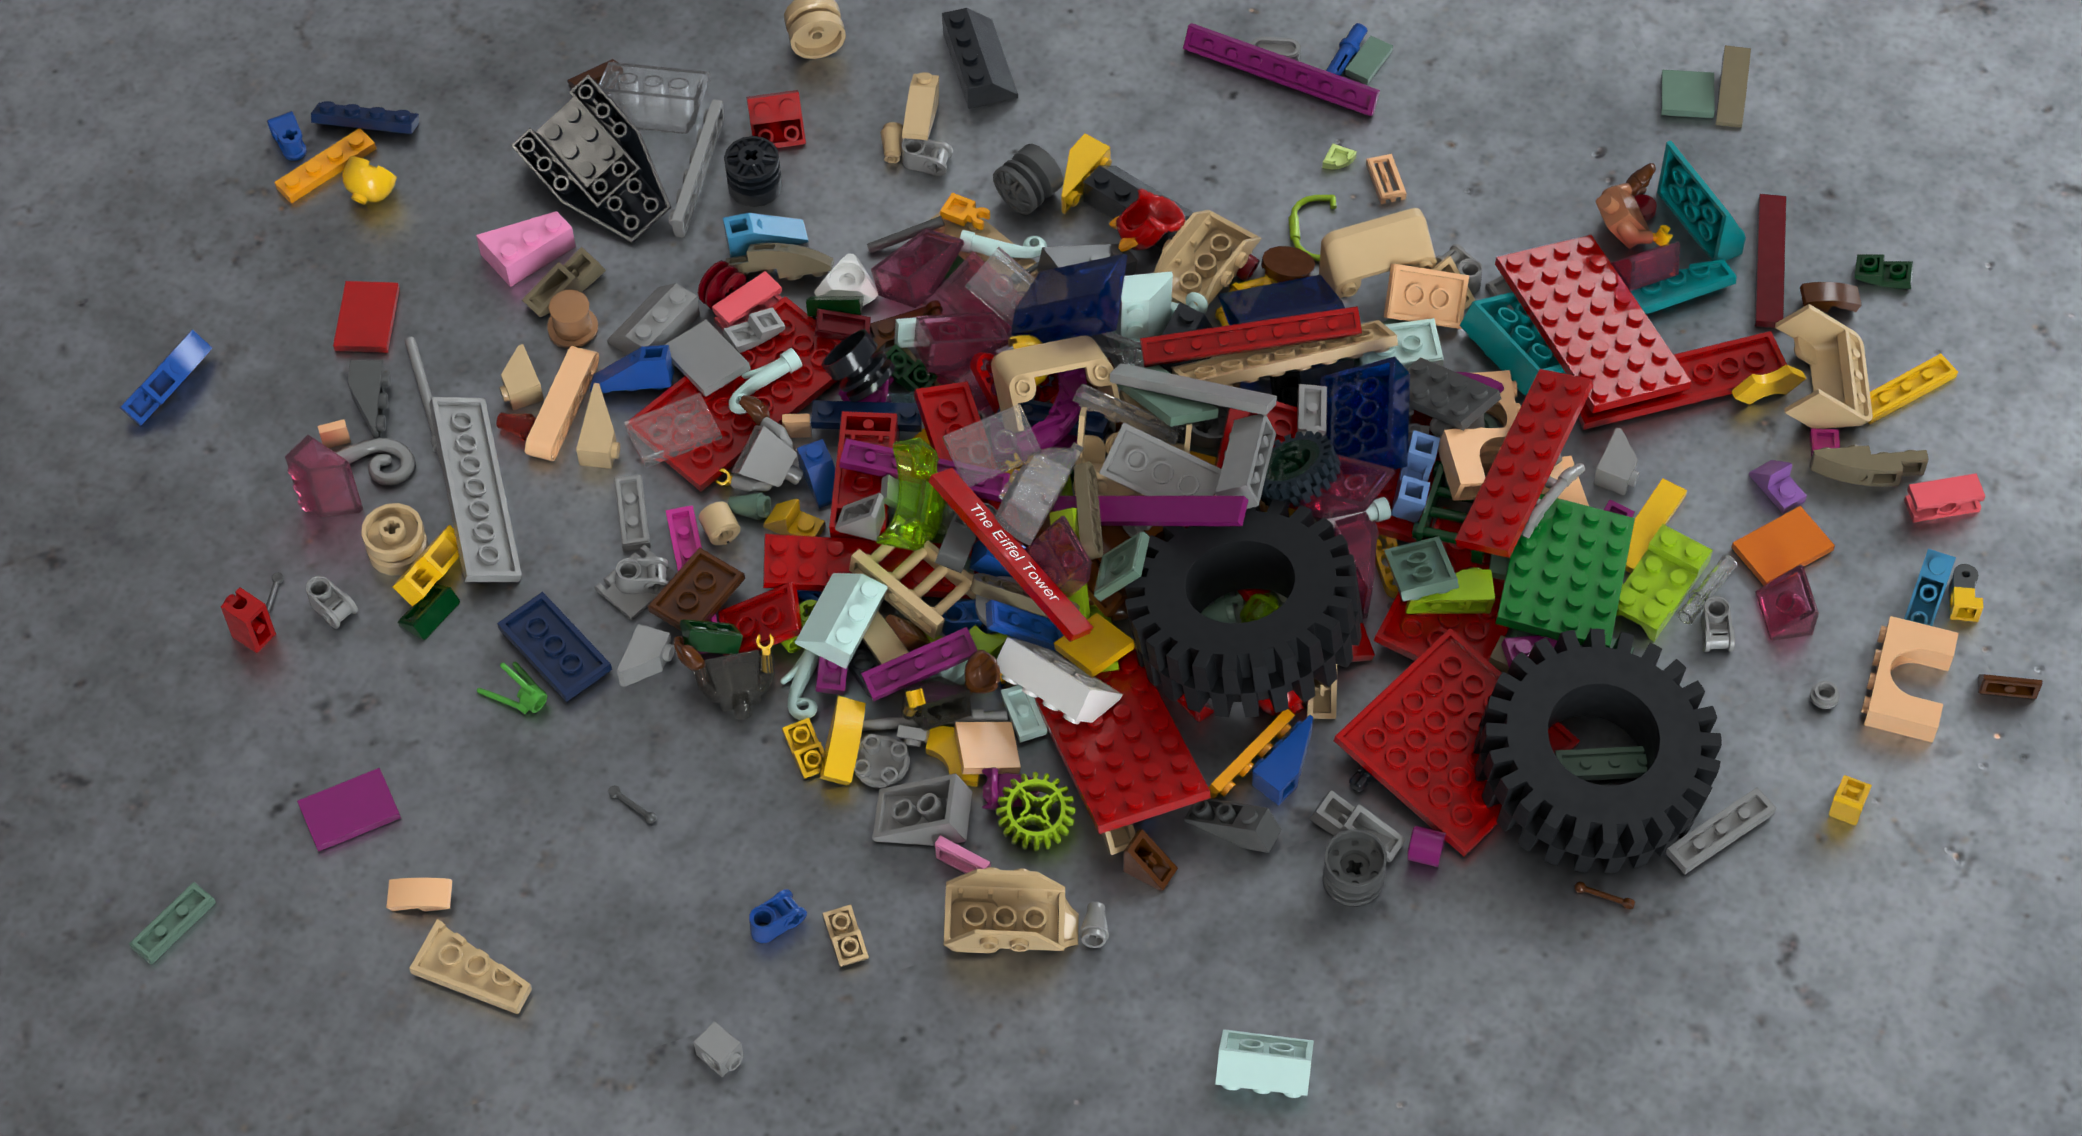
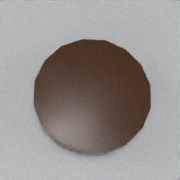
[1261,246,1315,284]

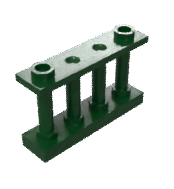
[1412,460,1488,564]

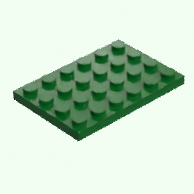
[1495,494,1635,648]

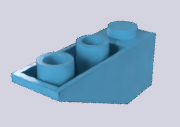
[723,213,809,257]
[1904,548,1956,626]

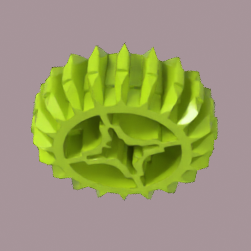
[996,771,1076,851]

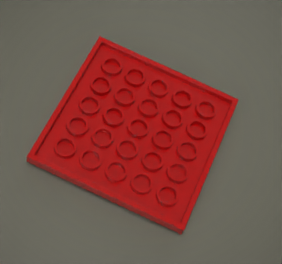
[1334,628,1580,857]

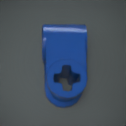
[267,111,307,161]
[942,599,993,636]
[749,889,807,943]

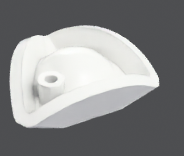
[814,254,878,306]

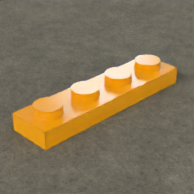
[274,128,376,204]
[1209,709,1295,799]

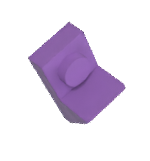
[1749,460,1807,514]

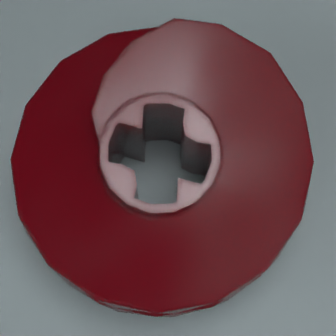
[698,260,746,310]

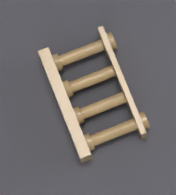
[849,515,976,640]

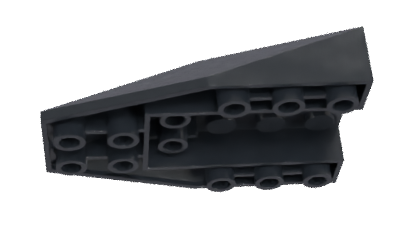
[511,75,672,243]

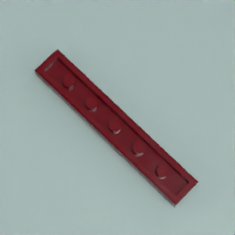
[1755,194,1786,328]

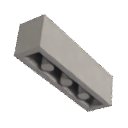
[1215,414,1276,509]

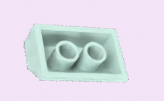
[1116,271,1173,352]
[795,573,888,669]
[1215,1029,1314,1098]

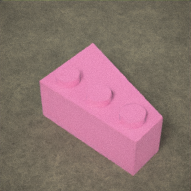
[476,211,576,287]

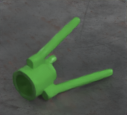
[477,662,548,714]

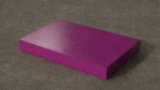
[297,768,401,852]

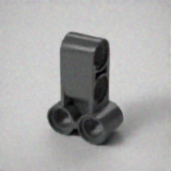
[935,502,998,573]

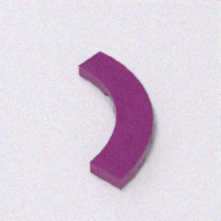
[1010,368,1087,462]

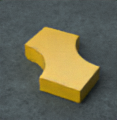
[1731,365,1807,405]
[926,724,980,787]

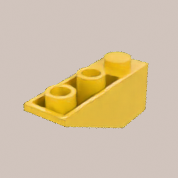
[1061,133,1112,214]

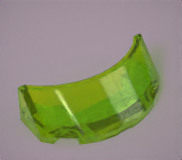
[876,437,945,551]

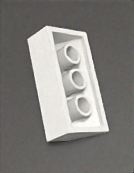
[996,637,1123,724]

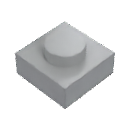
[897,725,930,747]

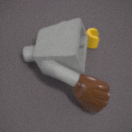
[715,395,803,493]

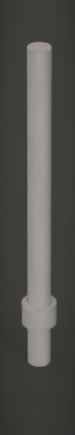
[405,337,442,467]
[862,708,1008,731]

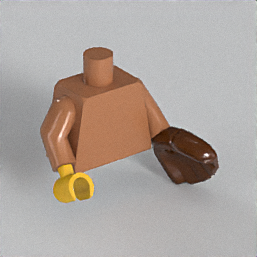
[1596,163,1673,249]

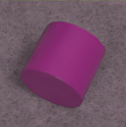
[1407,826,1446,867]

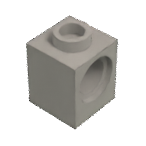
[694,1021,744,1077]

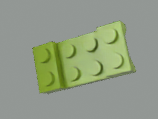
[1616,524,1713,642]

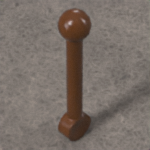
[1574,881,1635,909]

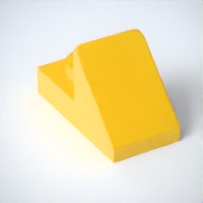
[763,499,826,537]
[1829,775,1872,825]

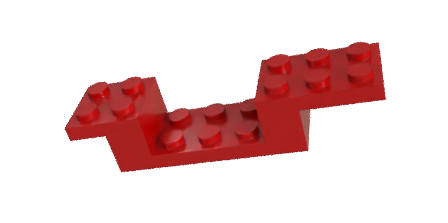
[829,411,900,541]

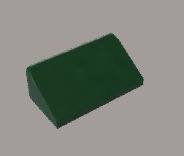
[806,296,864,316]
[398,584,460,640]
[680,619,743,655]

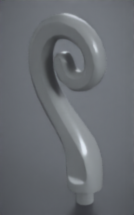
[293,438,415,485]

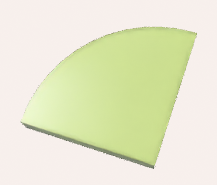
[1322,143,1357,170]

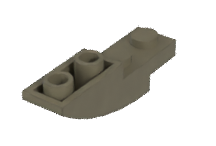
[725,243,834,280]
[1810,445,1929,487]

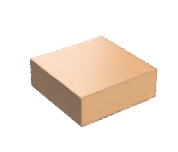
[782,413,812,438]
[318,419,351,449]

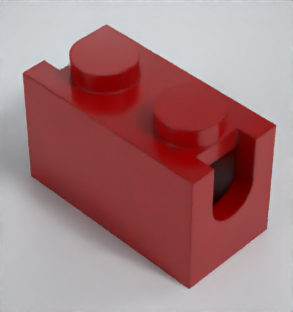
[221,587,276,653]

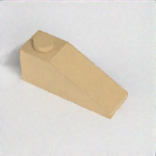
[902,72,939,140]
[576,383,620,469]

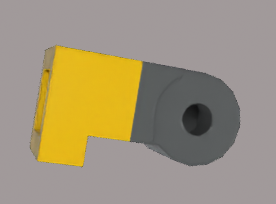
[1949,564,1983,622]

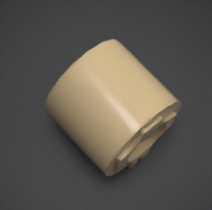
[699,501,741,545]

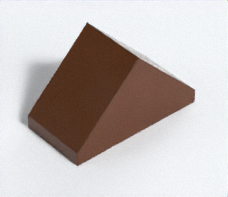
[1124,829,1178,891]

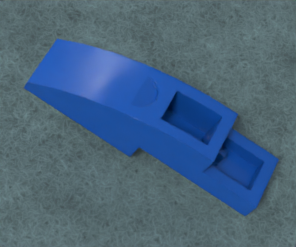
[119,329,212,426]

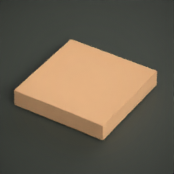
[954,722,1021,774]

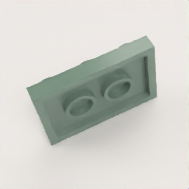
[1384,536,1459,601]

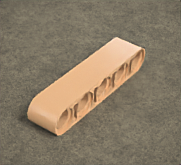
[525,346,599,461]

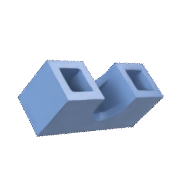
[1391,430,1440,523]

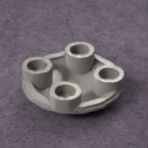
[854,734,910,788]

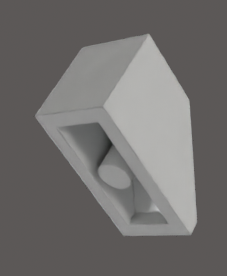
[1594,427,1640,496]
[617,624,675,687]

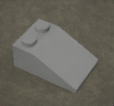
[872,773,973,846]

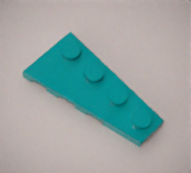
[1619,259,1737,314]

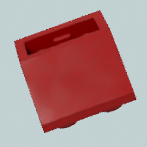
[746,90,806,148]

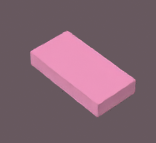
[935,835,991,874]

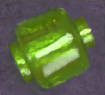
[1239,593,1280,623]

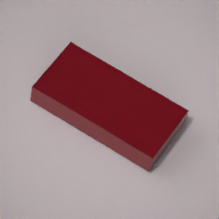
[814,309,871,341]

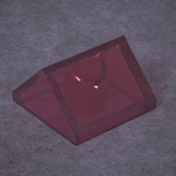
[1611,242,1680,291]
[1755,564,1819,641]

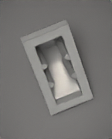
[835,493,885,541]

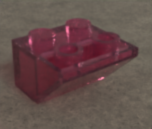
[1025,516,1092,597]

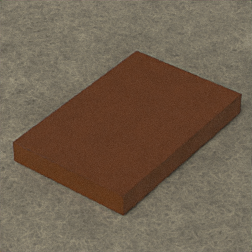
[648,547,745,631]

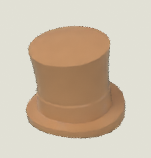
[547,290,598,348]

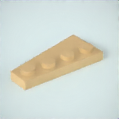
[409,919,532,1014]

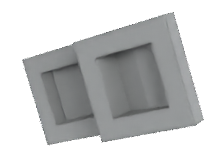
[722,307,785,353]

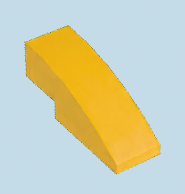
[392,524,459,607]
[819,696,866,786]

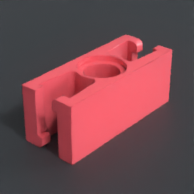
[712,271,782,330]
[1904,473,1985,523]

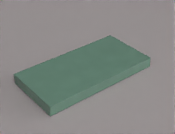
[1117,365,1218,427]

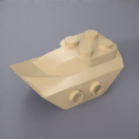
[1153,210,1262,306]
[943,867,1079,953]

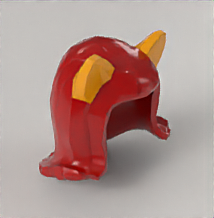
[1109,188,1185,252]

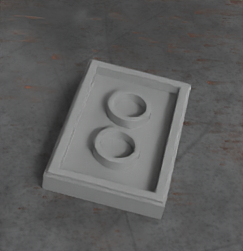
[665,320,751,397]

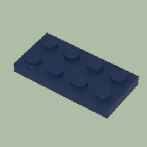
[497,592,612,702]

